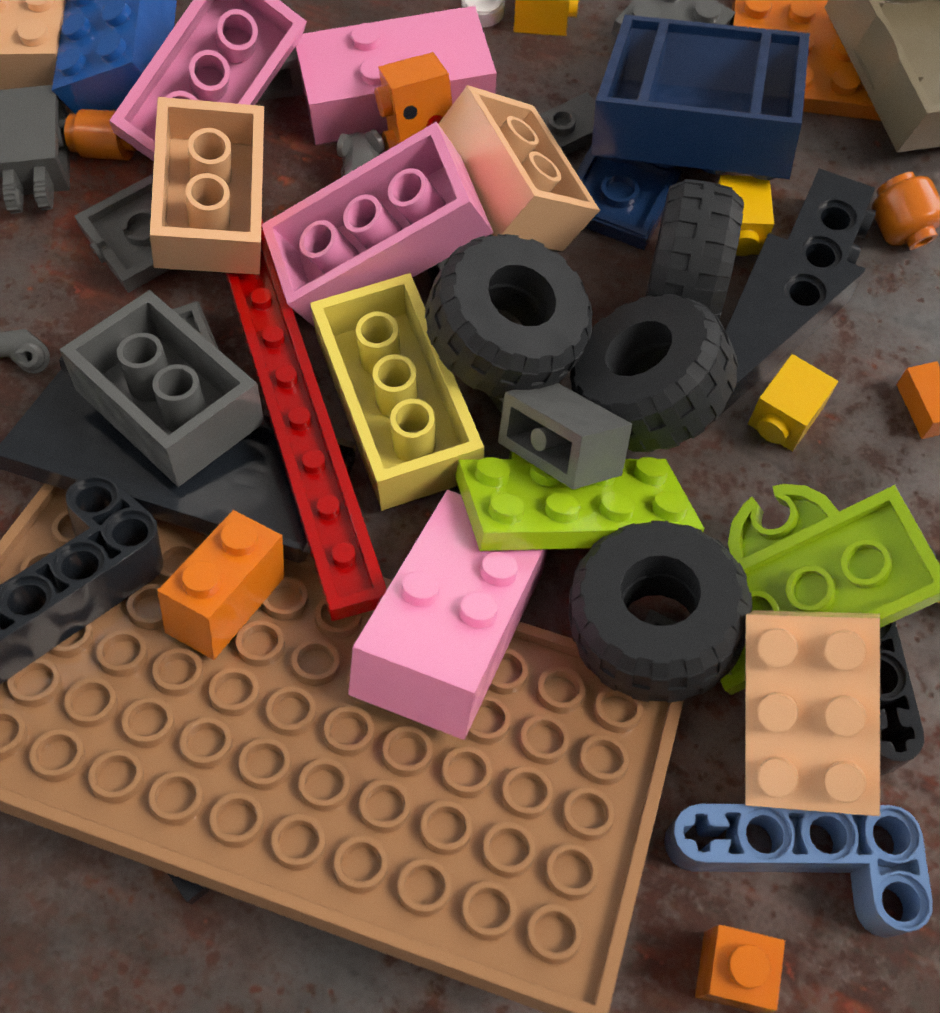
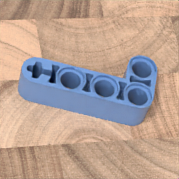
[664,804,933,938]

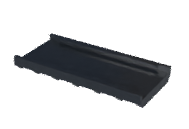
[0,357,356,563]

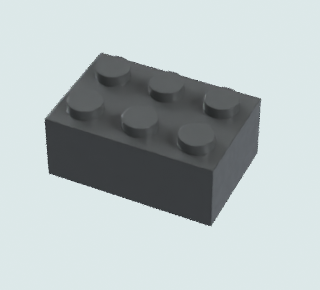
[59,290,264,487]

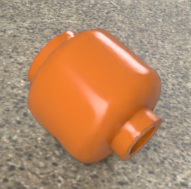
[871,172,940,250]

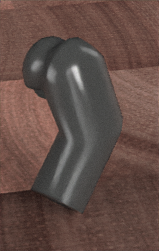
[0,329,50,373]

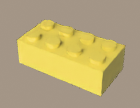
[310,273,484,511]

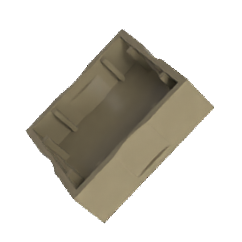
[824,0,940,152]

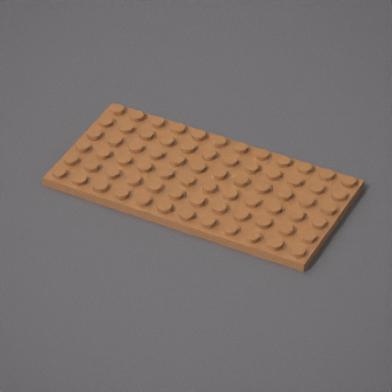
[0,483,684,1013]

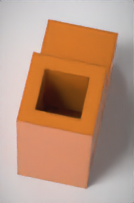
[896,361,940,439]

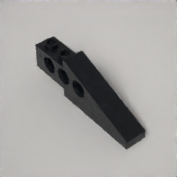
[709,168,876,425]

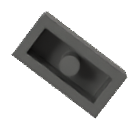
[498,383,632,489]

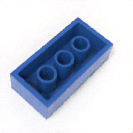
[52,0,177,114]

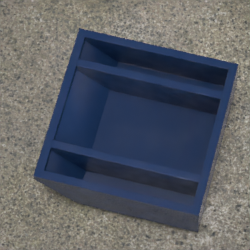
[591,15,810,180]

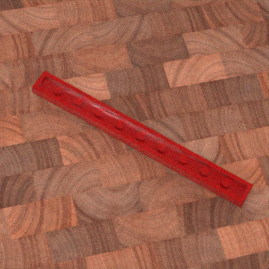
[225,219,387,622]

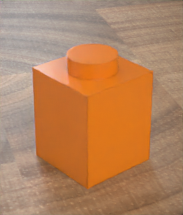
[695,924,785,1013]

